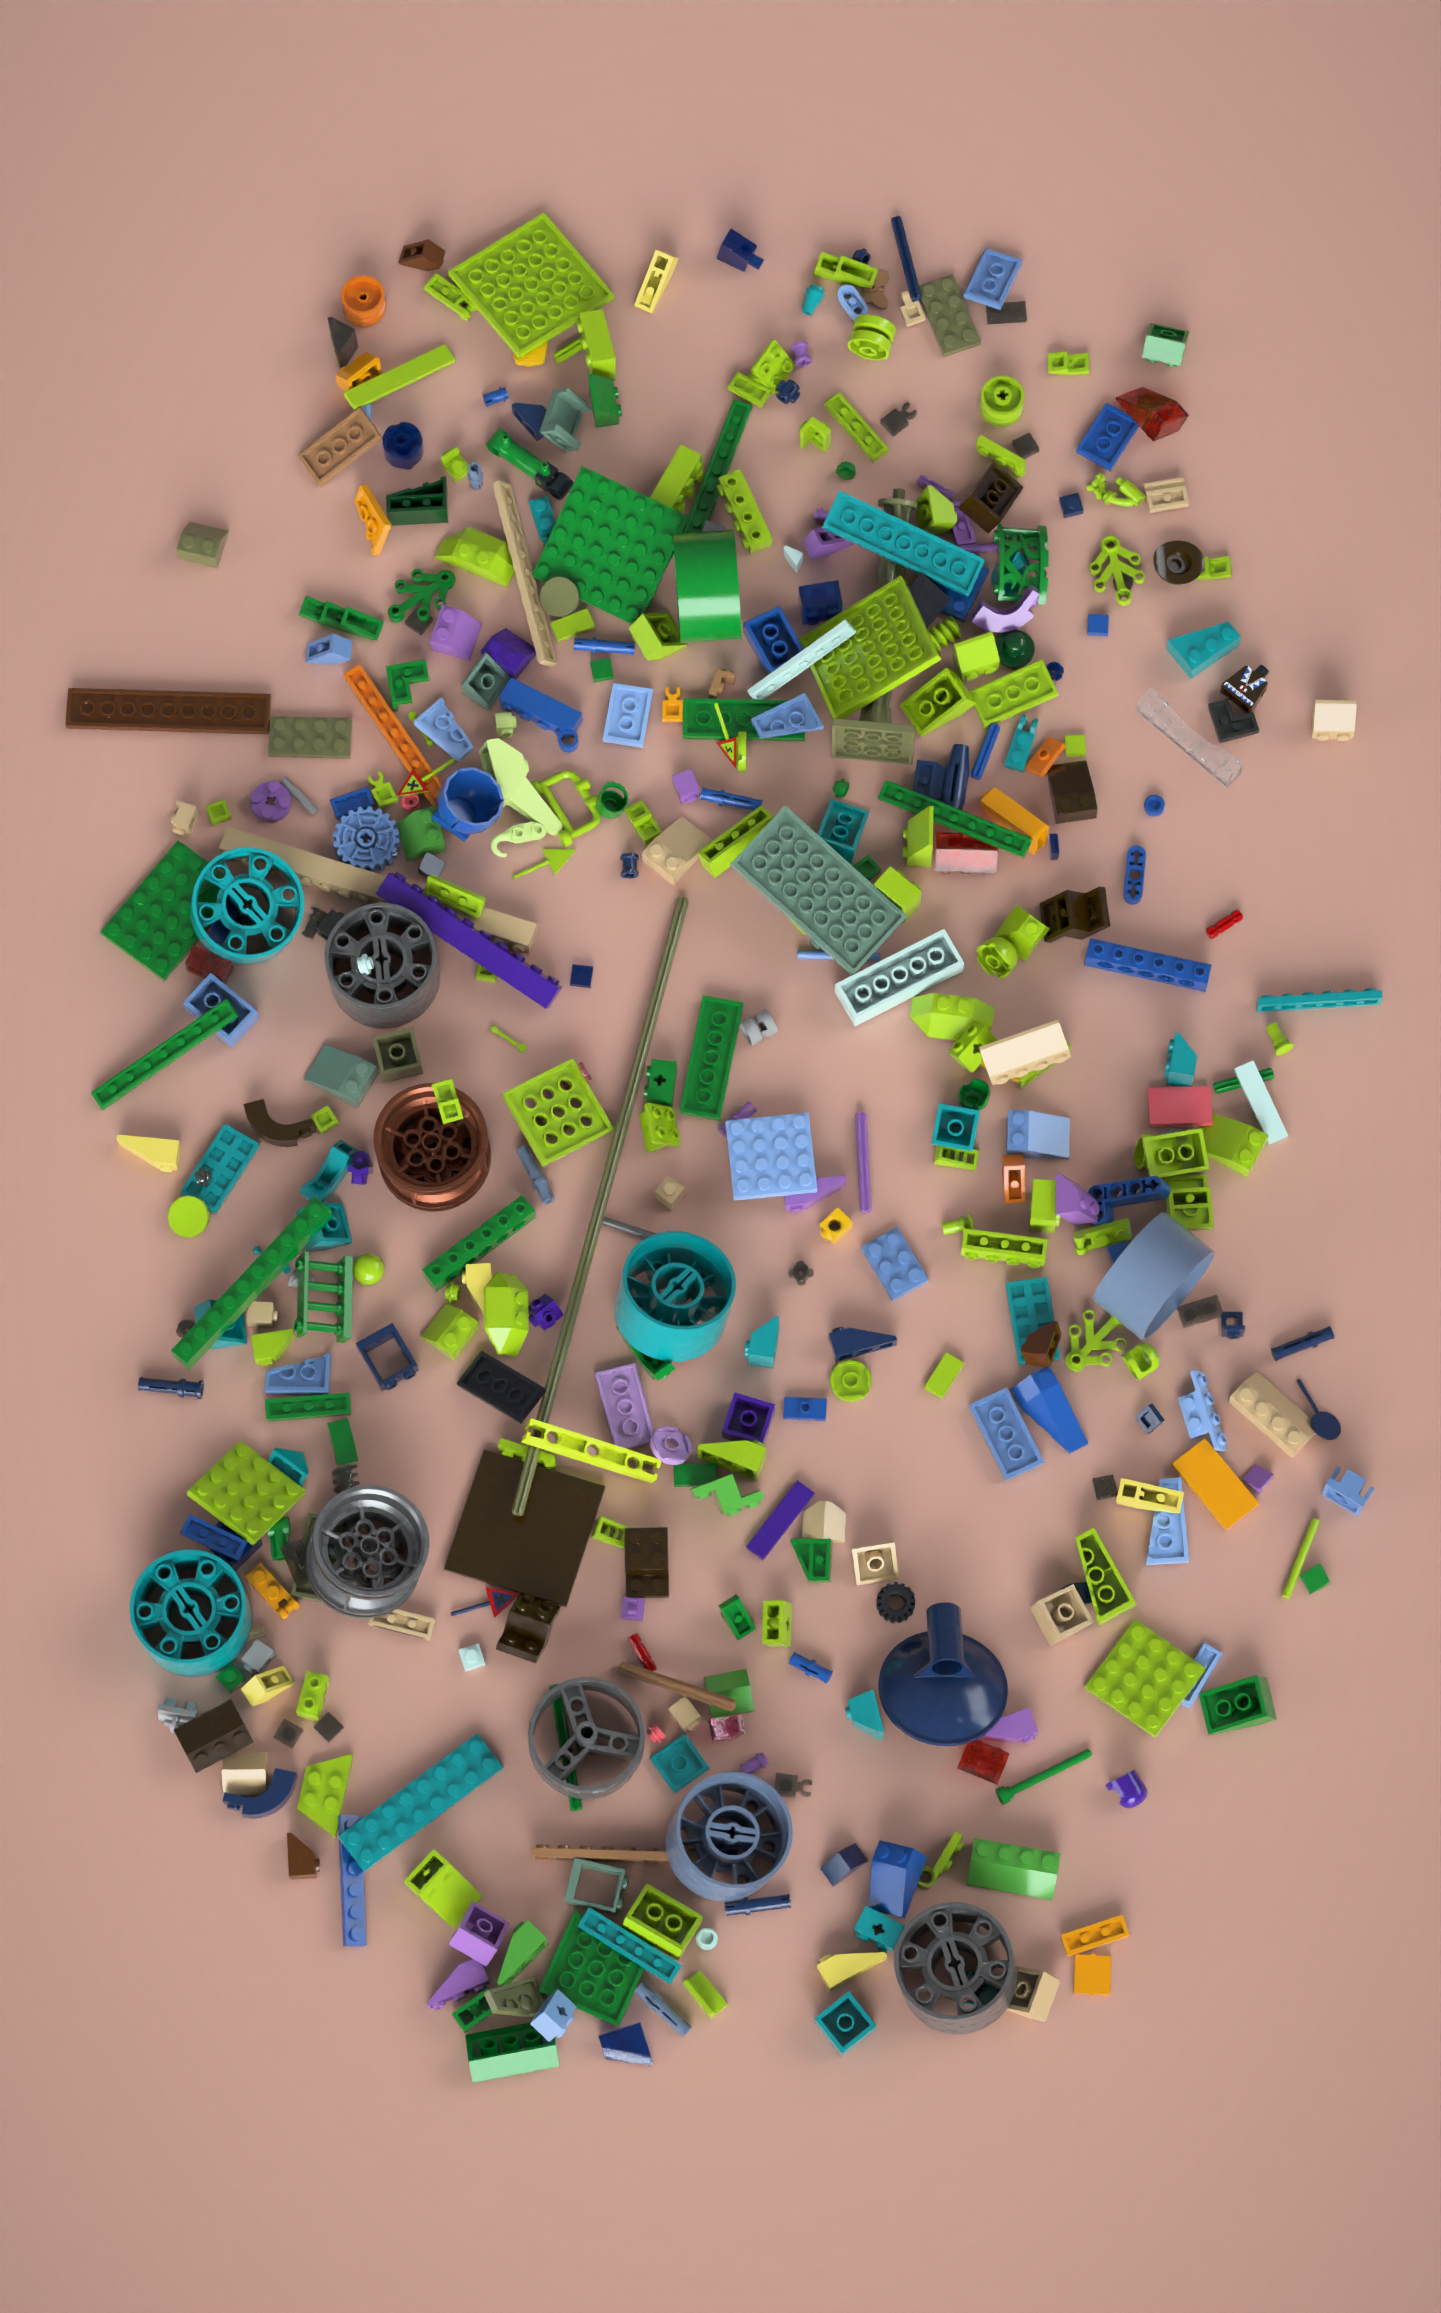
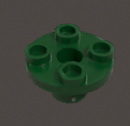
[995,629,1035,670]

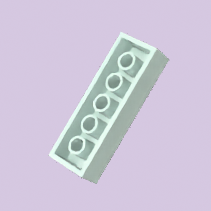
[835,929,964,1027]

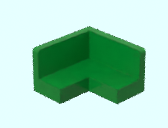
[386,659,429,712]

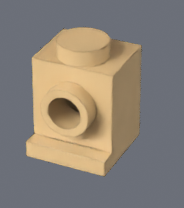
[171,800,199,835]

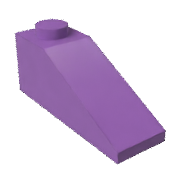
[802,527,854,559]
[784,1175,846,1213]
[979,1707,1039,1744]

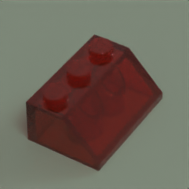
[935,832,998,875]

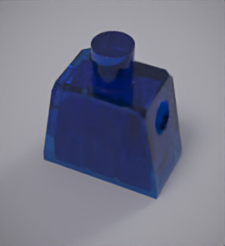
[716,229,764,271]

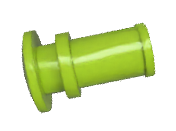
[1266,1023,1294,1056]
[942,1212,975,1235]

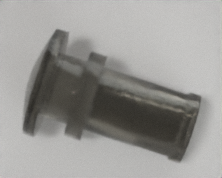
[302,907,327,940]

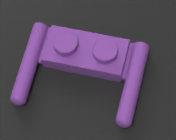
[950,499,997,554]

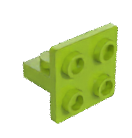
[747,339,795,395]
[639,1102,681,1153]

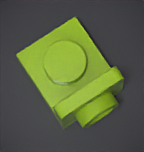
[441,447,468,483]

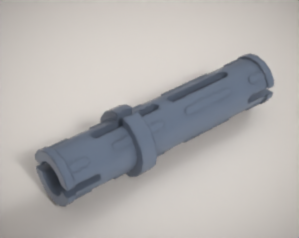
[516,1145,555,1205]
[634,1982,692,2037]

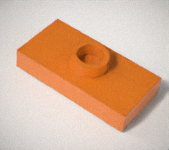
[1025,737,1065,778]

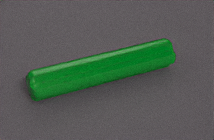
[1213,1068,1274,1094]

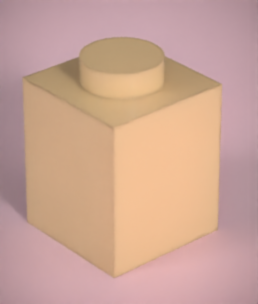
[655,1176,685,1211]
[246,1301,279,1328]
[668,1696,701,1733]

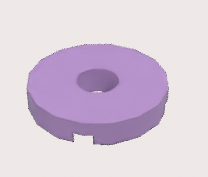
[650,1426,692,1465]

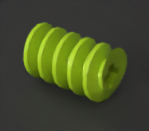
[929,616,962,652]

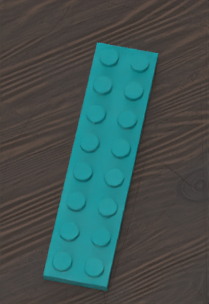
[822,490,985,597]
[338,1733,503,1872]

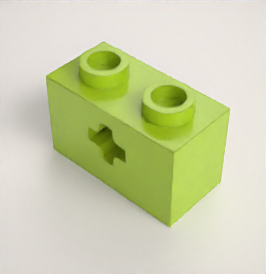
[948,1022,998,1073]
[762,1600,792,1647]

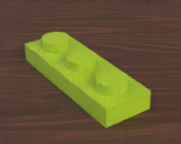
[423,874,487,918]

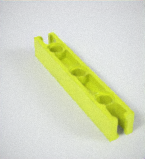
[521,1418,661,1484]

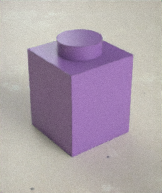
[672,769,700,804]

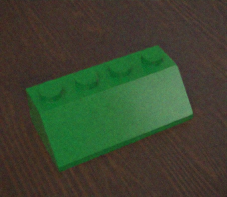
[465,2022,560,2082]

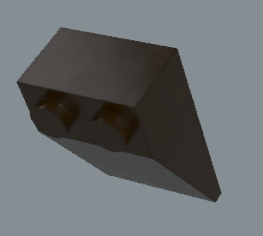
[958,462,1024,534]
[1047,760,1098,824]

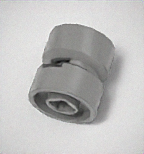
[740,1009,778,1046]

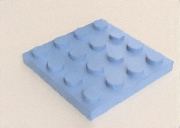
[725,1112,817,1201]

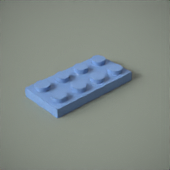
[968,1387,1044,1481]

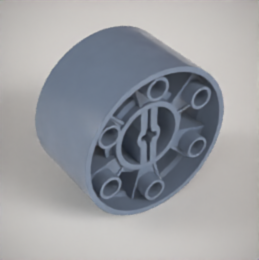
[1093,1212,1215,1341]
[665,1772,793,1902]

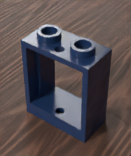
[356,1323,419,1391]

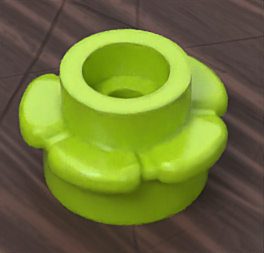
[445,1282,461,1303]

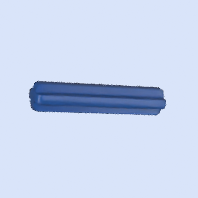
[971,723,1000,780]

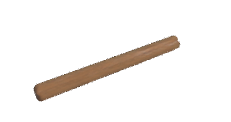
[618,1661,736,1712]

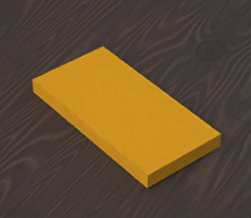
[1172,1438,1259,1531]

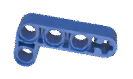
[1088,1176,1171,1226]

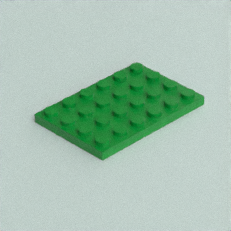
[100,840,242,982]

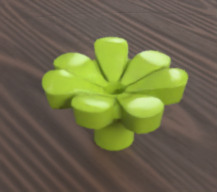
[1086,473,1107,499]

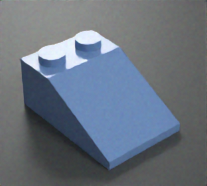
[1006,1110,1070,1159]

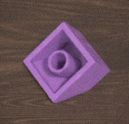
[430,605,482,661]
[1056,1173,1099,1225]

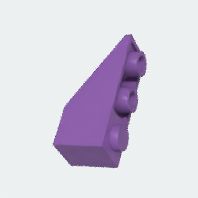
[427,1959,490,2011]

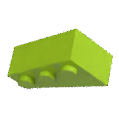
[576,309,616,381]

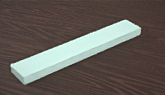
[747,619,856,700]

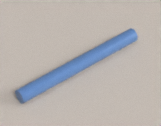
[797,950,880,961]

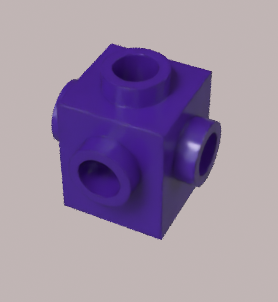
[528,1293,564,1331]

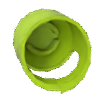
[1121,1343,1160,1381]

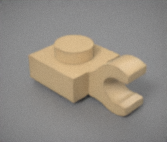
[900,290,926,327]

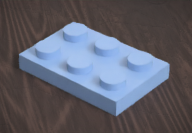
[603,683,653,748]

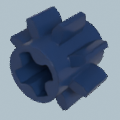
[775,379,800,404]

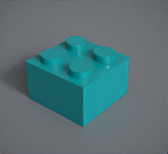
[814,1991,876,2057]

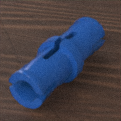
[788,1652,833,1684]

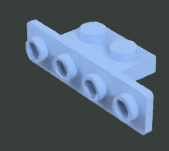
[1178,1370,1227,1452]

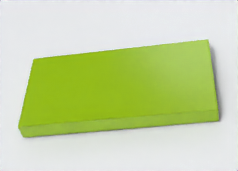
[969,659,1059,729]

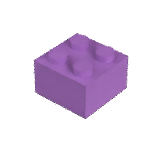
[449,1901,510,1966]

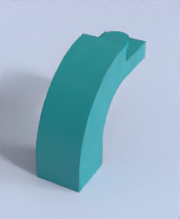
[299,1140,358,1203]

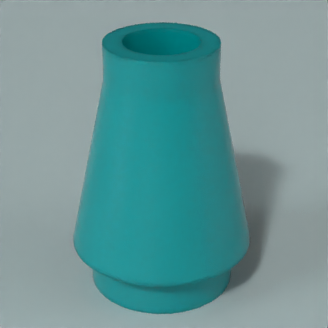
[801,284,824,316]

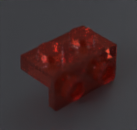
[957,1740,1009,1785]

